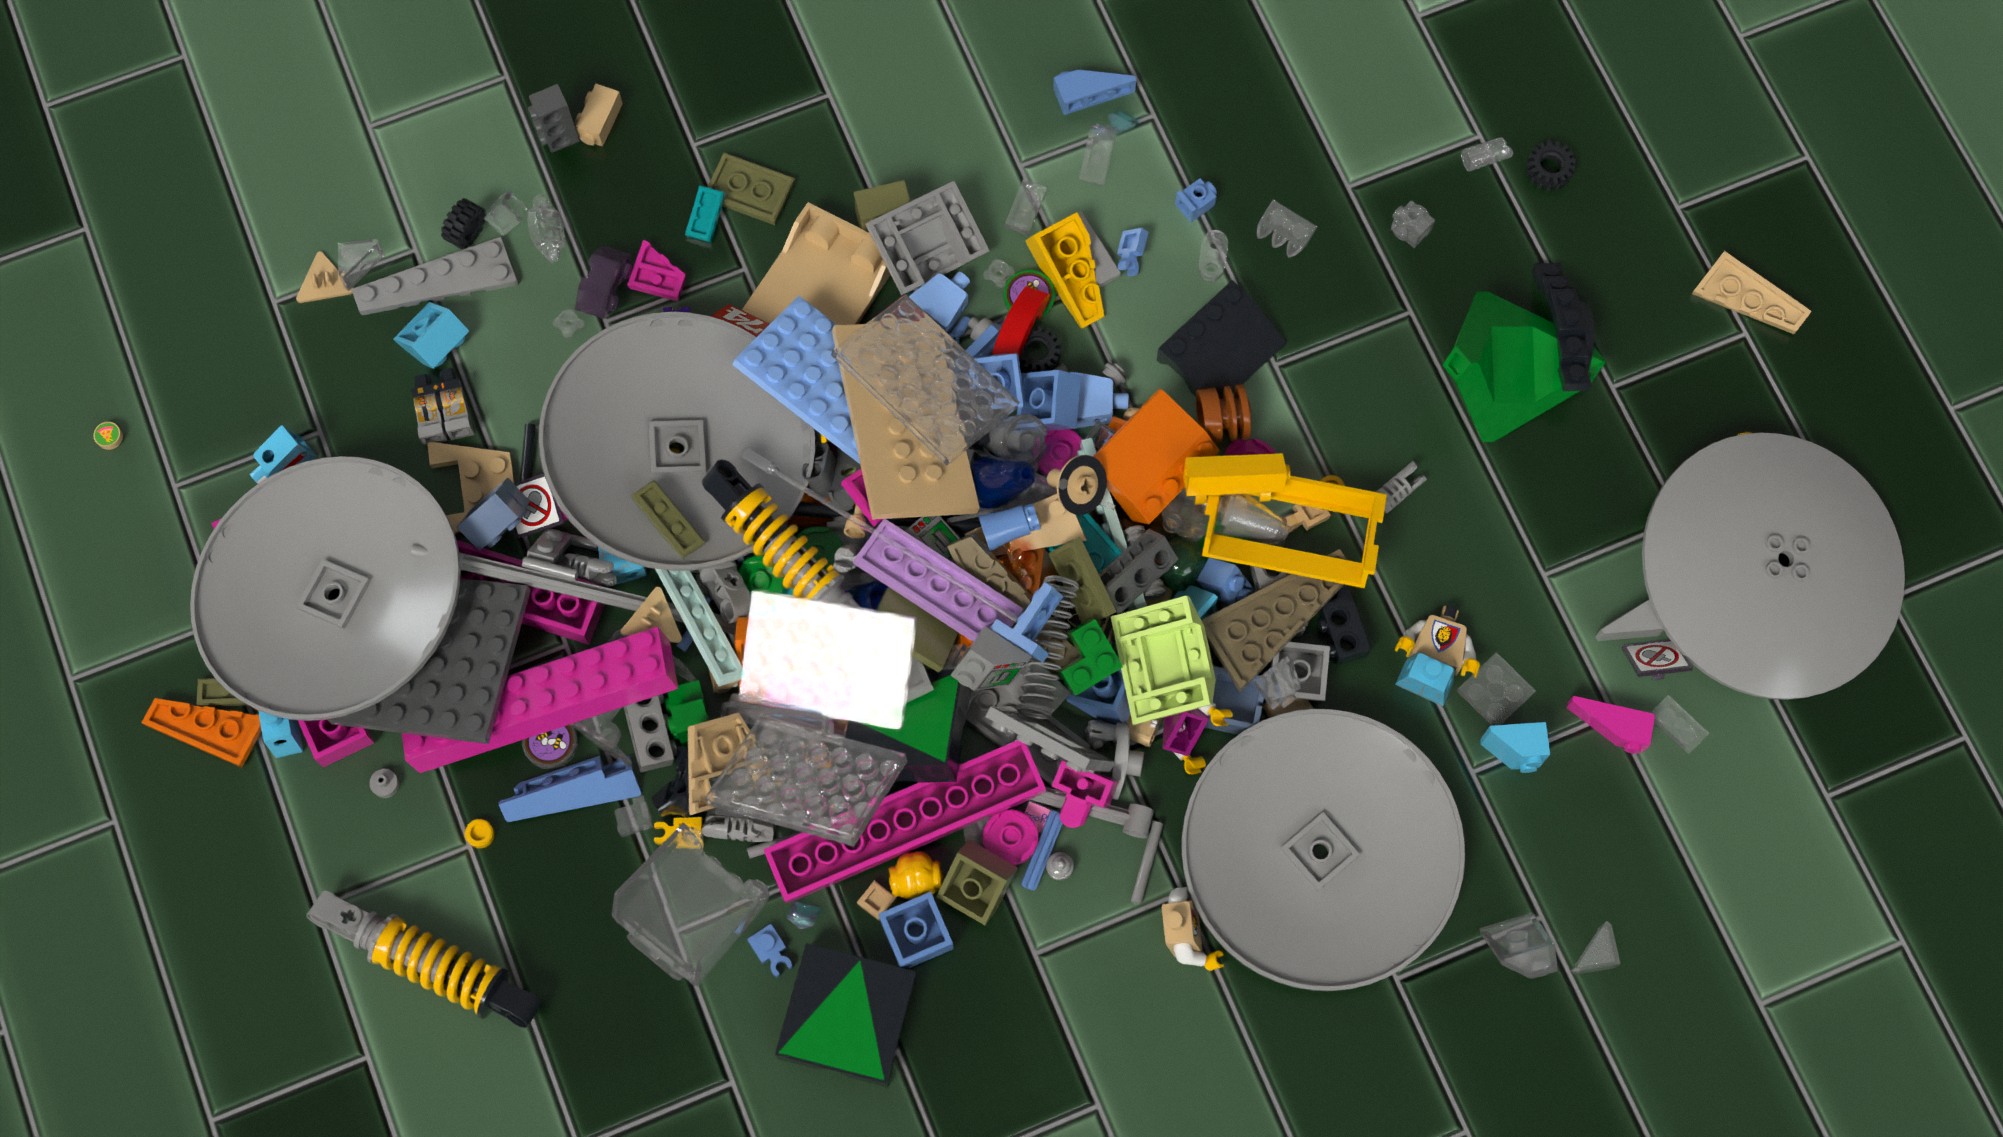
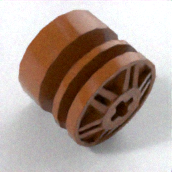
[1196,384,1252,443]

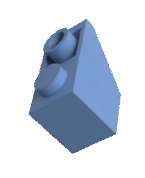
[1197,557,1256,606]

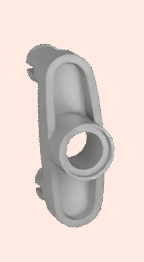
[1089,721,1144,800]

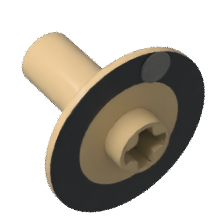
[1047,455,1107,515]

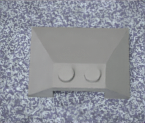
[865,181,990,295]

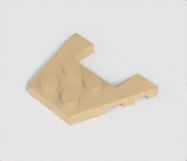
[427,442,516,535]
[688,713,783,815]

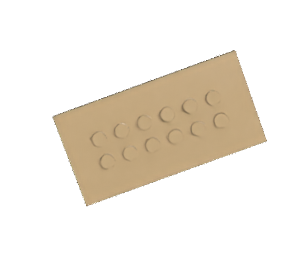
[832,322,980,520]

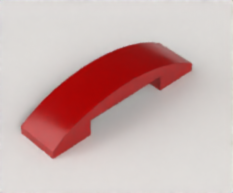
[992,286,1050,358]

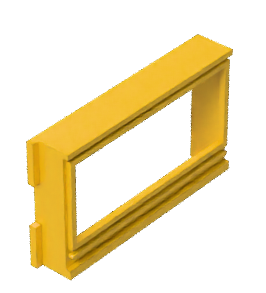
[1202,476,1387,588]

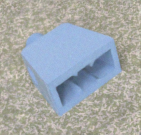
[908,272,970,336]
[1070,372,1129,428]

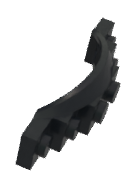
[1532,263,1594,391]

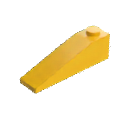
[1025,212,1104,329]

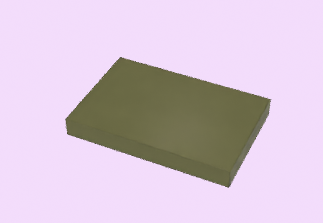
[707,153,795,225]
[1049,537,1116,623]
[867,587,958,672]

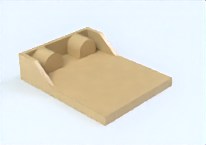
[742,202,891,325]

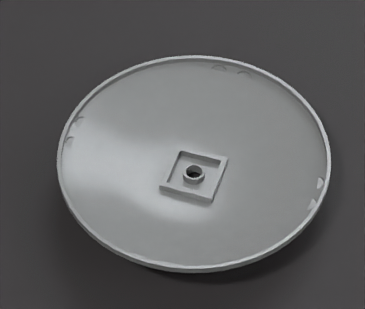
[539,312,815,571]
[1642,433,1905,700]
[190,456,461,721]
[1182,709,1465,991]

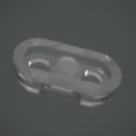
[1198,230,1228,281]

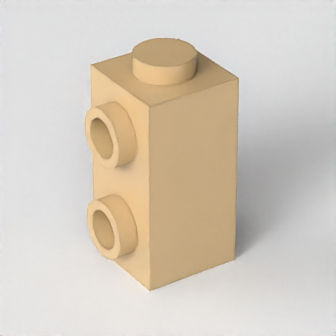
[574,84,623,147]

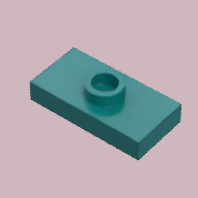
[685,185,726,243]

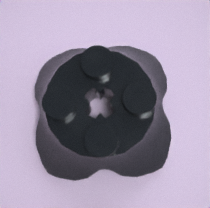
[651,746,710,818]

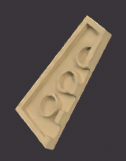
[1692,251,1812,334]
[965,493,1087,556]

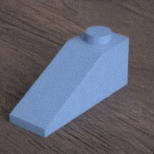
[1053,70,1136,115]

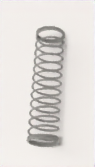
[1016,575,1079,719]

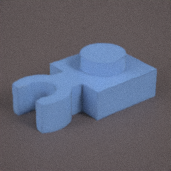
[747,924,793,978]

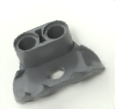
[802,441,861,511]

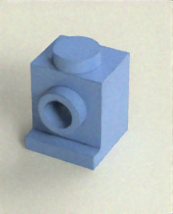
[1175,179,1217,223]

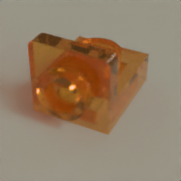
[998,542,1028,580]

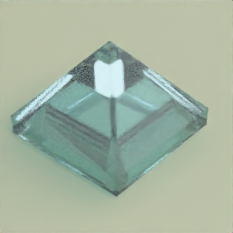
[1108,110,1139,135]
[787,901,821,929]

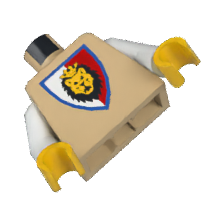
[1394,606,1480,678]
[1162,887,1224,971]

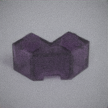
[575,245,632,319]

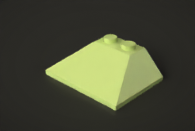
[1111,595,1216,725]

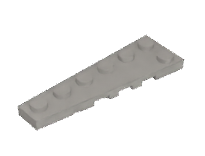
[351,237,519,316]

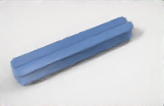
[1021,810,1063,891]

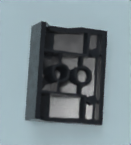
[1157,280,1286,399]

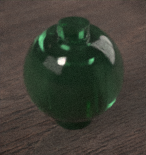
[1159,532,1207,592]

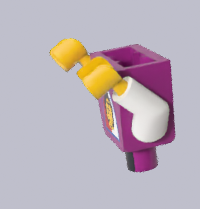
[1163,702,1233,774]

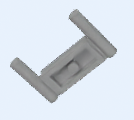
[522,528,599,580]

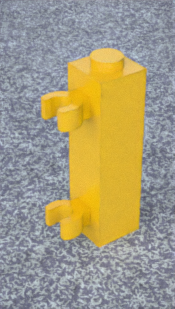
[1183,453,1290,505]

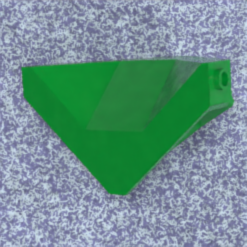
[1443,292,1606,442]

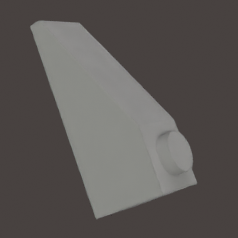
[1595,600,1665,641]

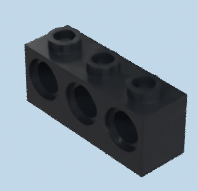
[1317,584,1371,666]

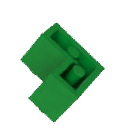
[1057,618,1123,696]
[664,680,710,746]

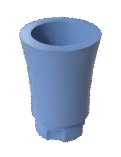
[978,503,1041,551]

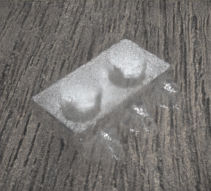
[1257,200,1318,257]

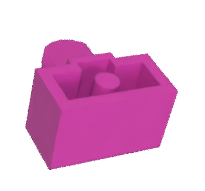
[1052,760,1119,828]

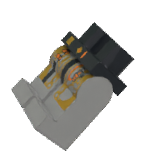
[411,368,475,446]

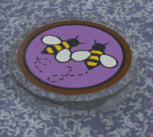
[522,724,578,769]

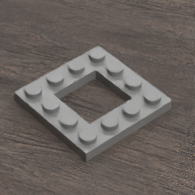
[986,707,1115,774]

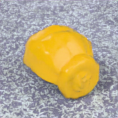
[889,851,943,900]

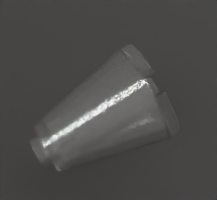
[984,414,1047,468]
[1213,494,1290,544]

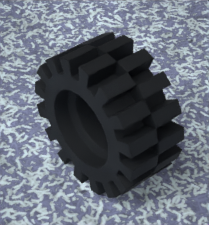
[1525,140,1576,191]
[441,198,486,250]
[1019,326,1061,373]

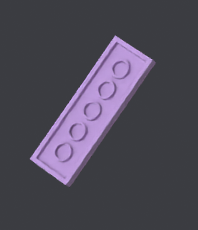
[853,519,1023,641]

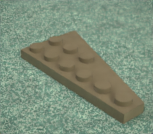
[947,534,1080,677]
[1202,549,1347,692]

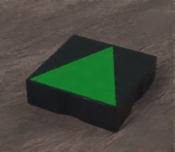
[839,669,971,784]
[775,943,917,1088]

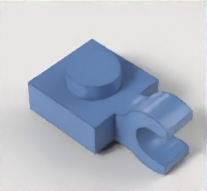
[1117,228,1149,276]

